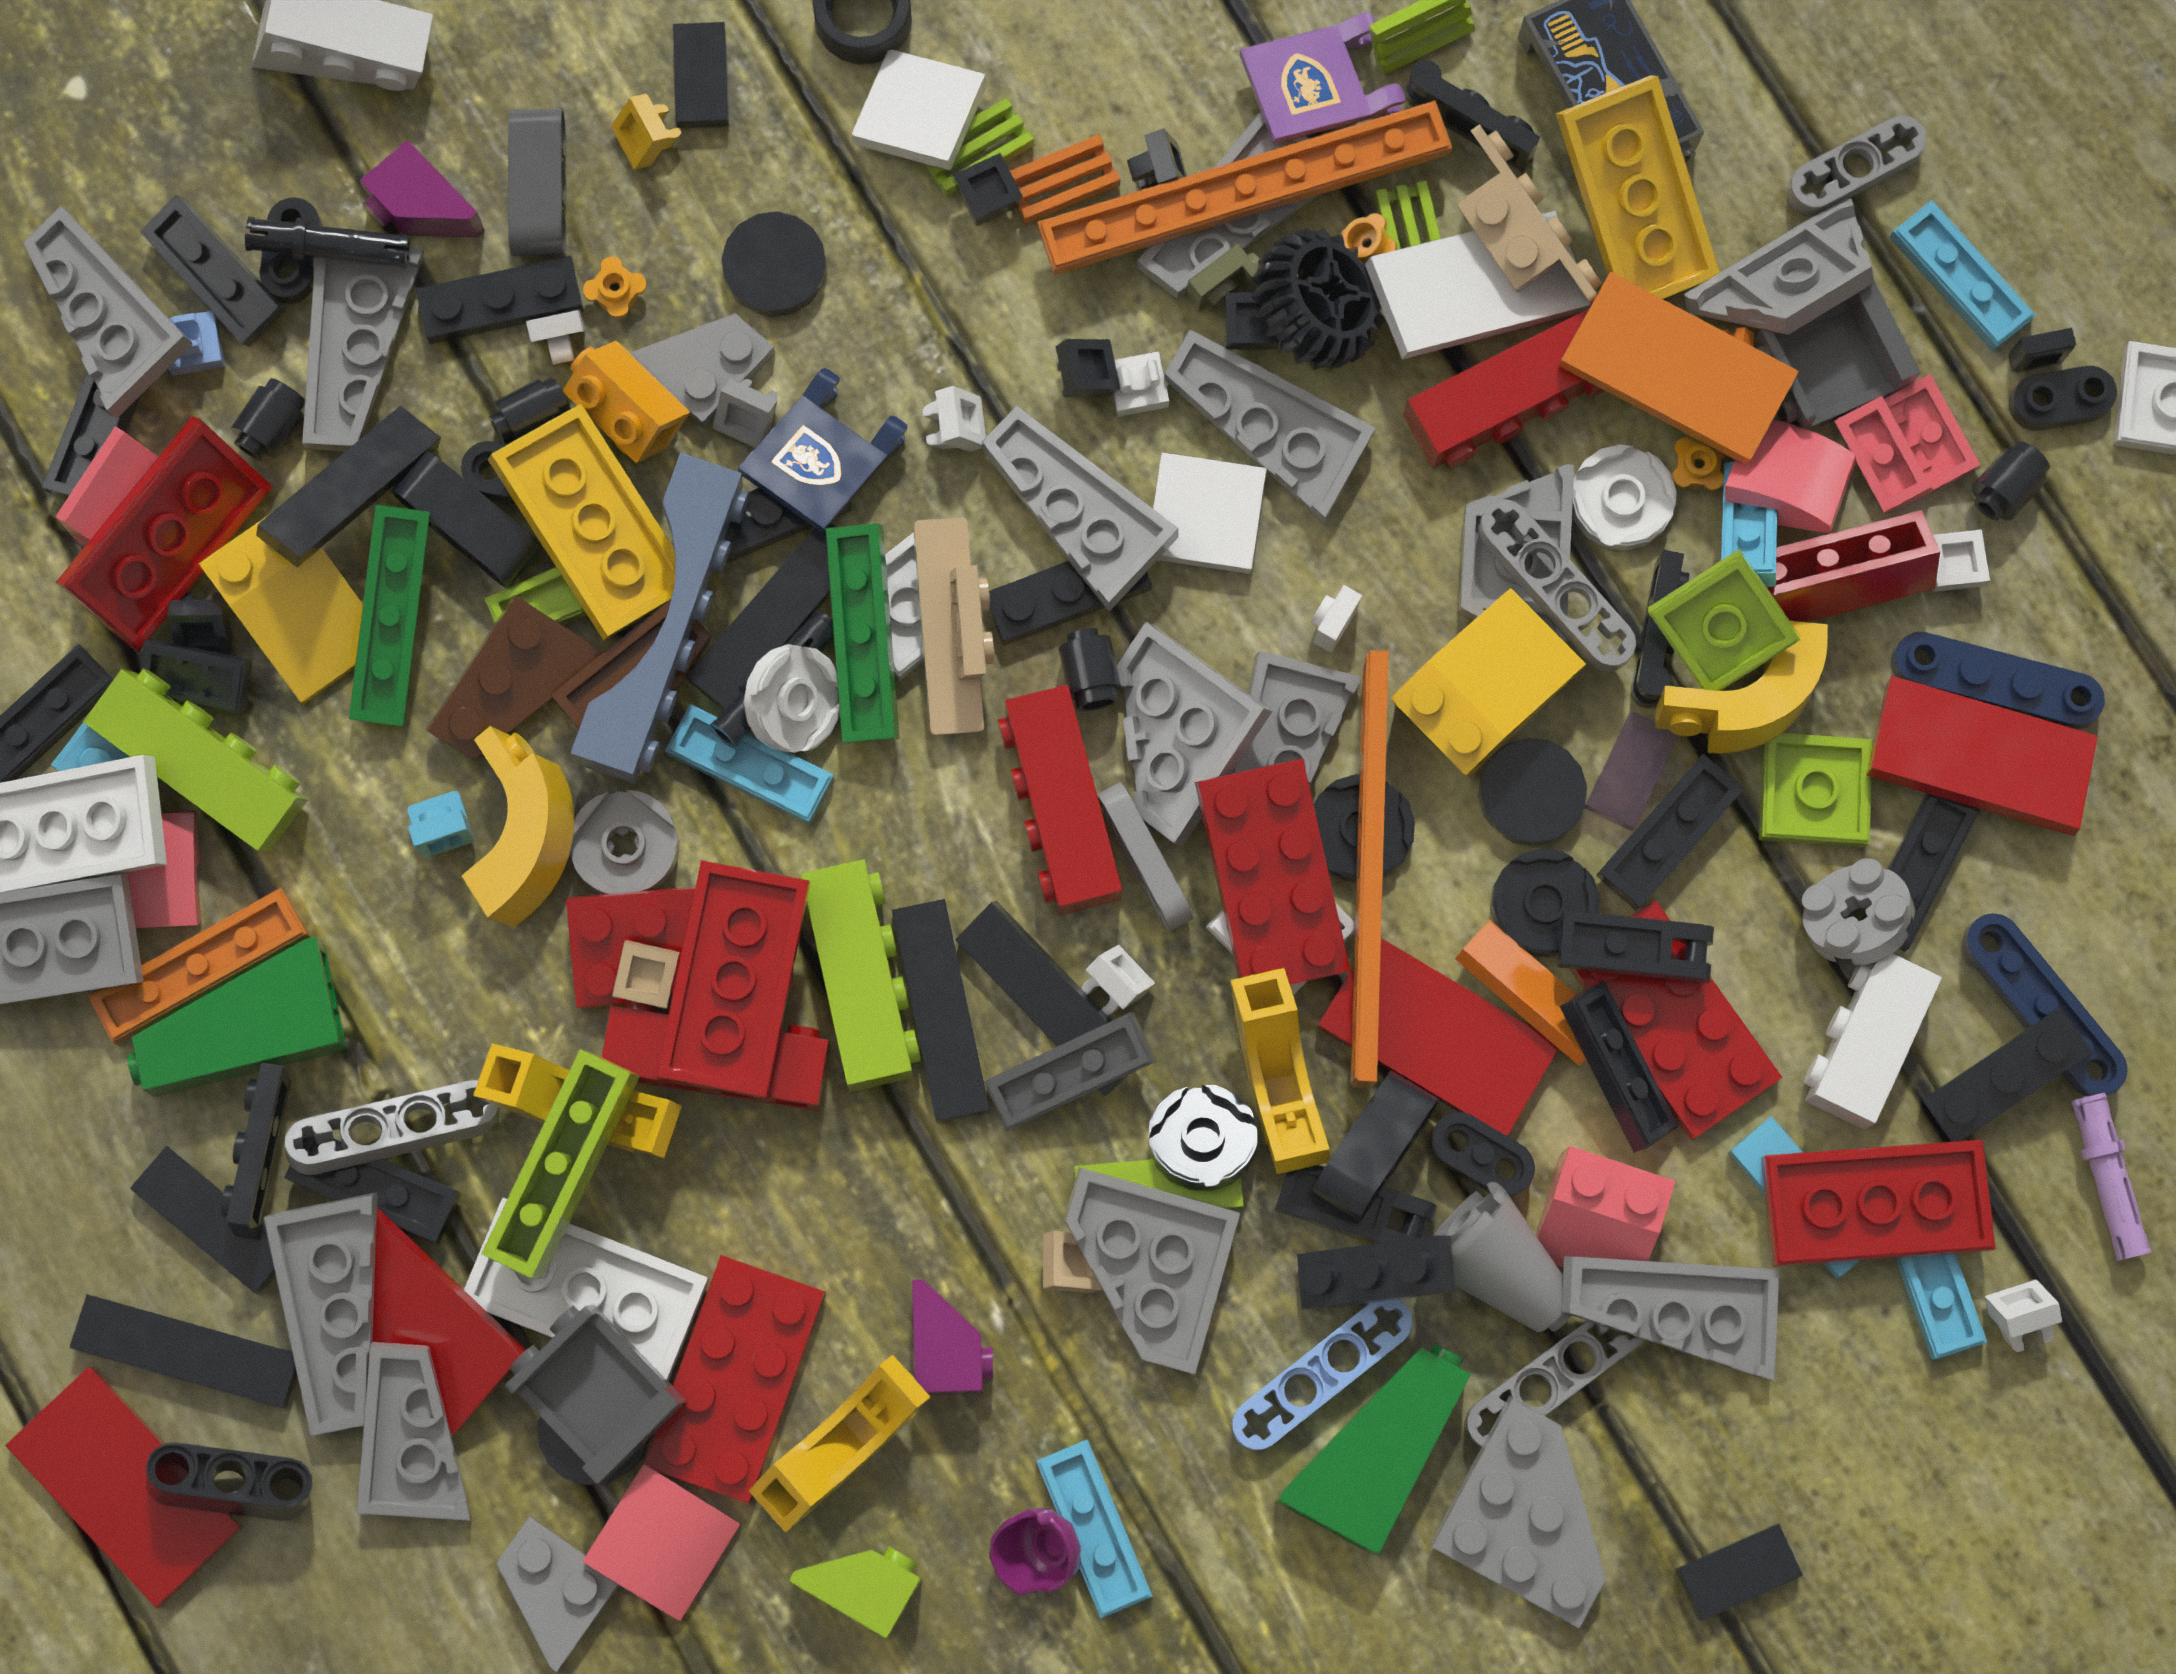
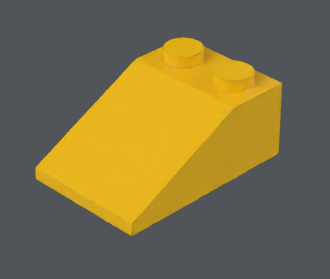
[199,514,363,705]
[1390,588,1587,777]

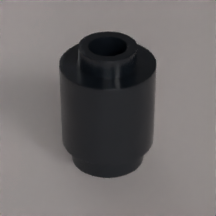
[489,377,571,444]
[230,378,305,461]
[1972,442,2050,520]
[1058,628,1121,711]

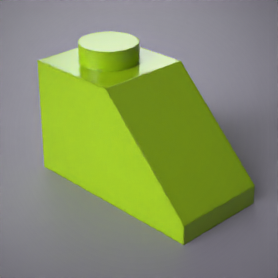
[789,1546,922,1638]

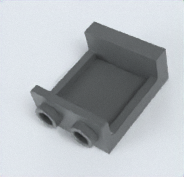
[1753,281,1921,431]
[505,1305,687,1484]

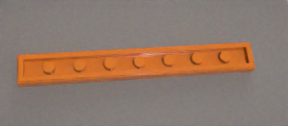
[1037,101,1452,276]
[1350,650,1389,1089]

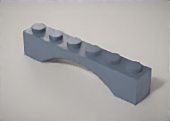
[571,452,749,784]

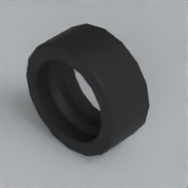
[812,0,912,65]

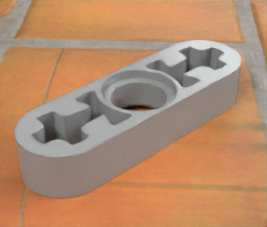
[1787,115,1927,216]
[1097,782,1193,932]

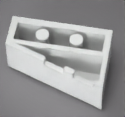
[252,0,433,91]

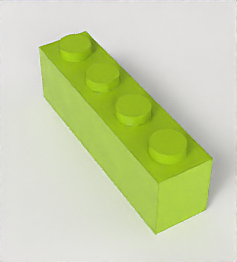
[83,668,309,852]
[801,859,921,1092]
[481,1049,640,1279]

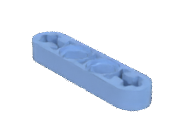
[1231,1299,1412,1451]

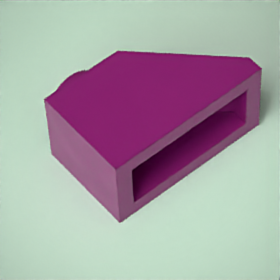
[360,140,485,238]
[912,1280,993,1395]

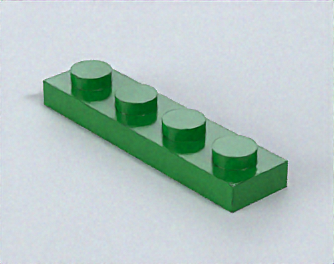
[349,504,430,726]
[826,523,900,744]

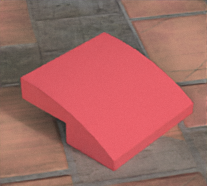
[1835,374,1981,514]
[1725,419,1856,534]
[121,810,201,928]
[582,1464,741,1621]

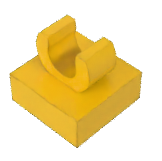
[610,94,681,170]

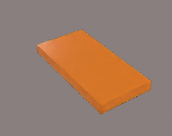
[1559,272,1799,466]

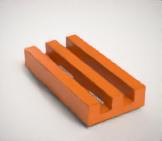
[1010,134,1121,225]

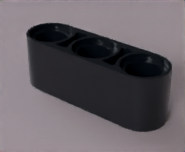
[391,451,543,589]
[1312,1071,1439,1221]
[146,1442,312,1521]

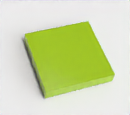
[1648,549,1800,691]
[1759,733,1872,848]

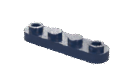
[1891,632,2105,729]
[1962,913,2128,1097]

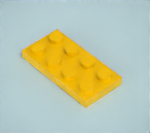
[1556,75,1720,299]
[488,404,676,641]

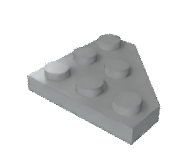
[1117,622,1272,846]
[1064,1167,1240,1374]
[1430,1396,1606,1628]

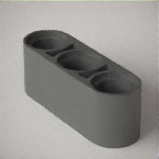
[508,108,566,256]

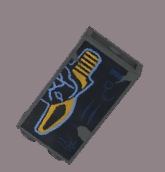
[1517,0,1704,163]

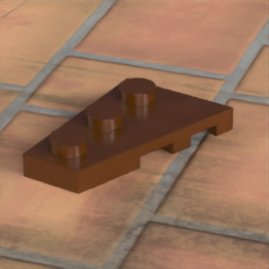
[426,595,604,760]
[551,599,712,780]

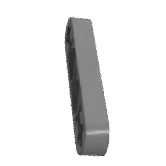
[1478,499,1636,672]
[285,1080,499,1175]
[1464,1320,1644,1448]

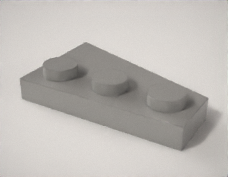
[357,1342,472,1521]

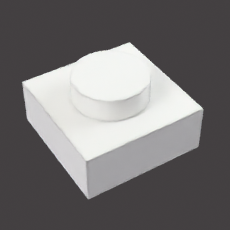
[1933,530,1990,592]
[1311,585,1362,653]

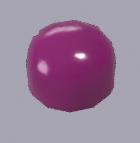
[989,1508,1081,1596]

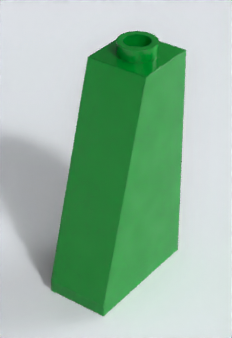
[127,936,348,1097]
[1275,1345,1471,1555]

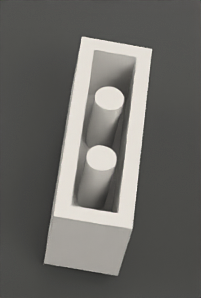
[1804,953,1942,1130]

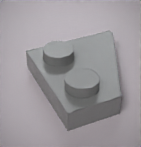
[631,313,775,428]
[496,1516,620,1672]

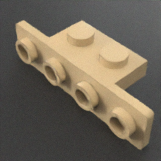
[1457,125,1603,305]
[913,517,994,735]

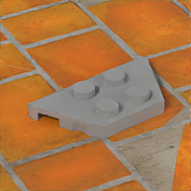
[1684,196,1874,335]
[1458,464,1574,643]

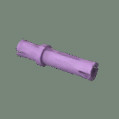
[2071,1093,2152,1261]

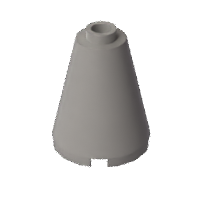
[1434,1182,1571,1333]

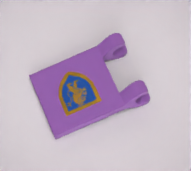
[1239,12,1405,144]

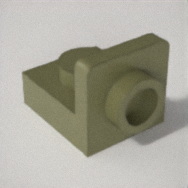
[1185,243,1260,313]

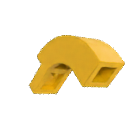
[1655,621,1828,753]
[462,726,574,928]
[1231,968,1330,1174]
[473,1043,682,1158]
[749,1355,930,1533]

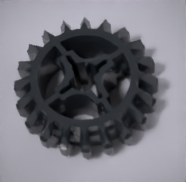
[1251,227,1386,371]

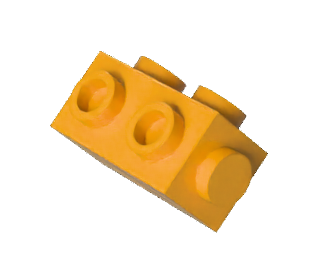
[563,341,690,463]

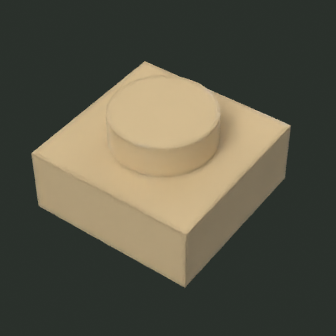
[612,940,680,1008]
[1043,1231,1102,1294]

